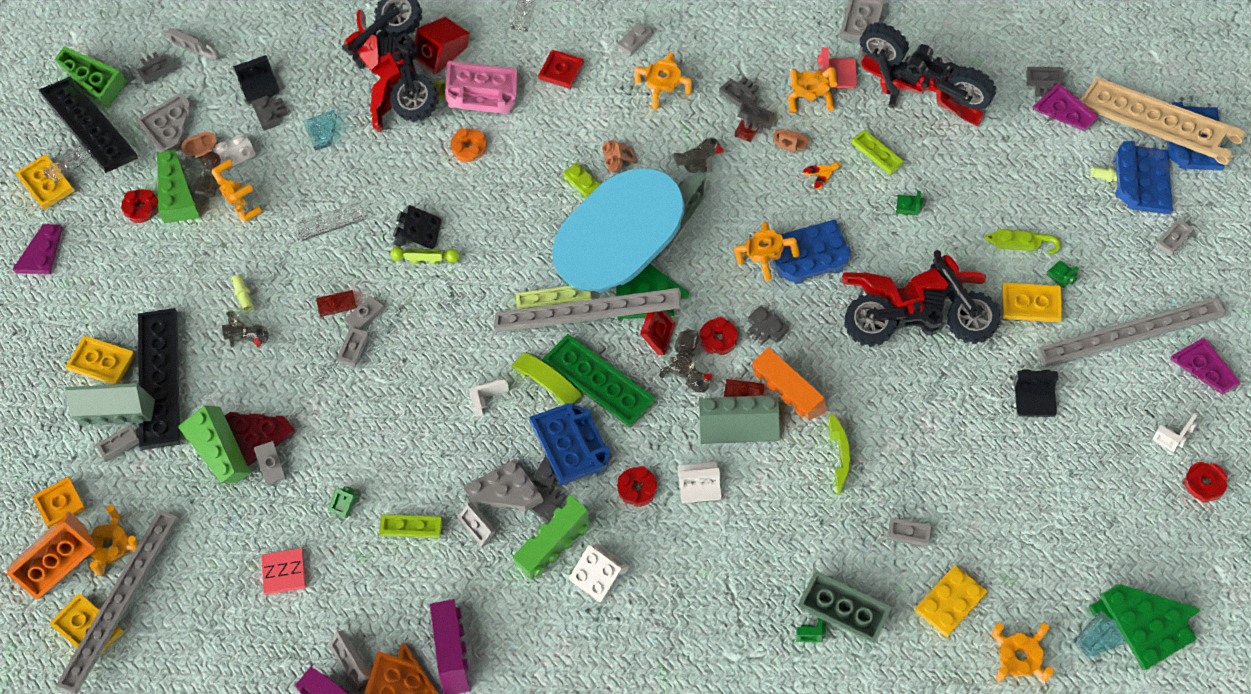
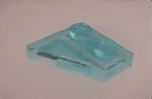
[303,110,337,151]
[1072,611,1127,657]

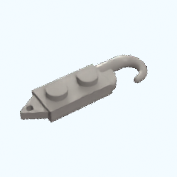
[162,28,219,60]

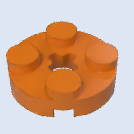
[450,128,487,162]

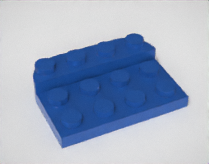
[1167,102,1225,171]
[1113,141,1173,214]
[766,219,850,284]
[529,403,610,485]

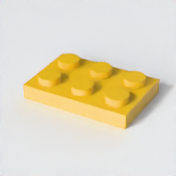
[15,154,74,211]
[1002,282,1062,322]
[65,336,136,385]
[914,565,988,637]
[49,593,123,655]

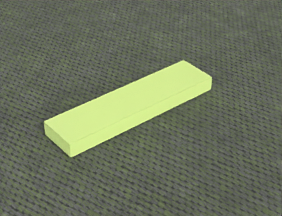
[515,286,592,310]

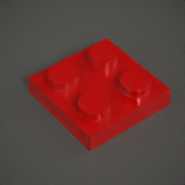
[538,49,584,89]
[640,310,676,355]

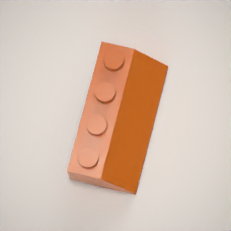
[752,347,827,420]
[6,512,96,600]

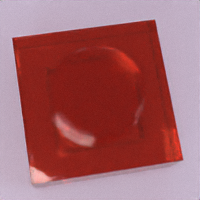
[735,119,758,143]

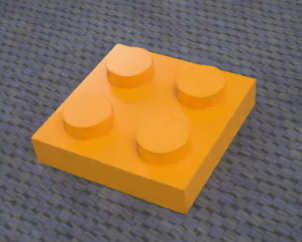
[32,477,86,529]

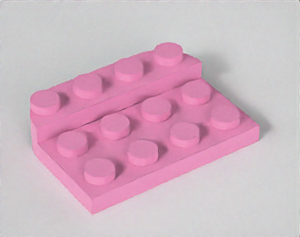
[445,61,517,114]

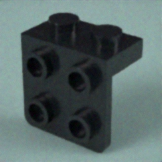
[233,55,280,104]
[393,205,441,249]
[1014,369,1058,417]

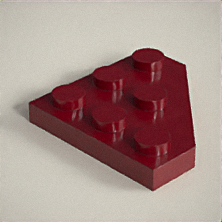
[225,412,296,466]

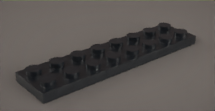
[38,76,138,173]
[138,308,181,450]

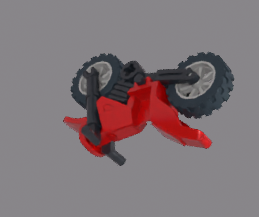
[342,0,439,132]
[859,22,997,126]
[841,250,1000,347]

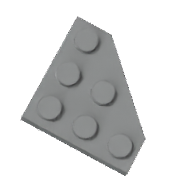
[136,93,191,152]
[463,459,544,511]

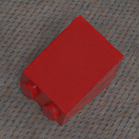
[414,16,470,74]

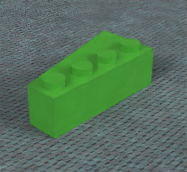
[54,46,127,109]
[157,150,200,223]
[178,405,250,483]
[513,494,590,580]

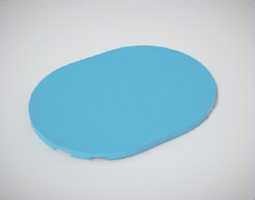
[552,169,685,292]

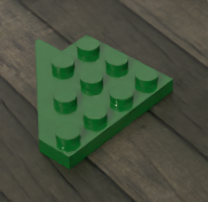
[616,263,689,319]
[1099,584,1200,670]

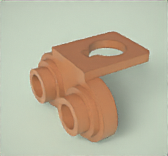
[773,129,808,153]
[181,131,216,158]
[602,140,637,173]

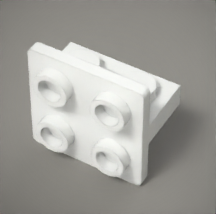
[677,462,721,503]

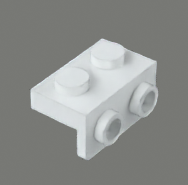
[213,134,256,167]

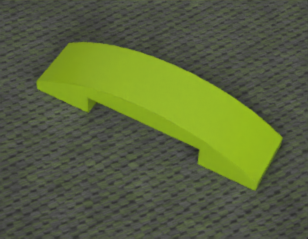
[511,352,582,405]
[828,414,850,495]

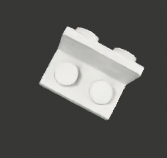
[569,543,630,602]

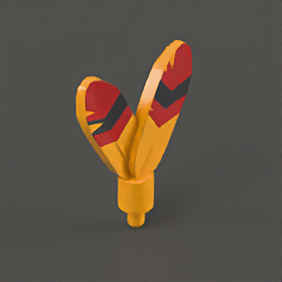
[803,162,842,190]

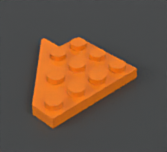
[365,643,438,694]

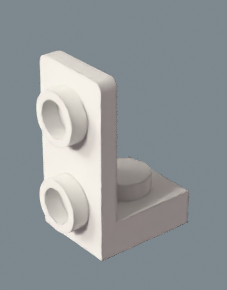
[469,379,509,417]
[1153,413,1198,452]

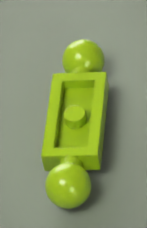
[390,247,460,264]

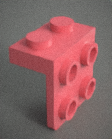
[817,47,857,88]

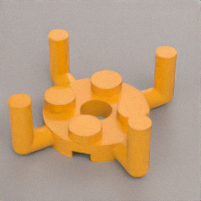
[634,52,692,110]
[788,67,837,113]
[212,159,262,222]
[734,222,800,281]
[89,505,139,576]
[992,623,1054,682]

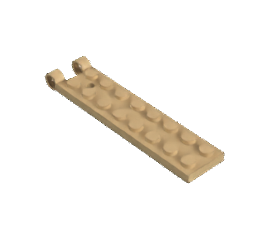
[1080,77,1246,165]

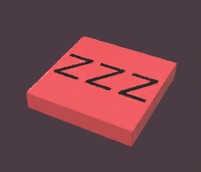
[261,548,306,595]

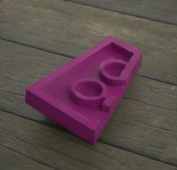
[1033,83,1098,132]
[12,224,63,274]
[1170,337,1240,395]

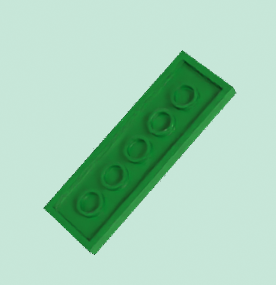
[542,334,655,428]

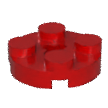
[121,189,158,223]
[700,317,738,355]
[1184,462,1228,503]
[617,466,657,507]

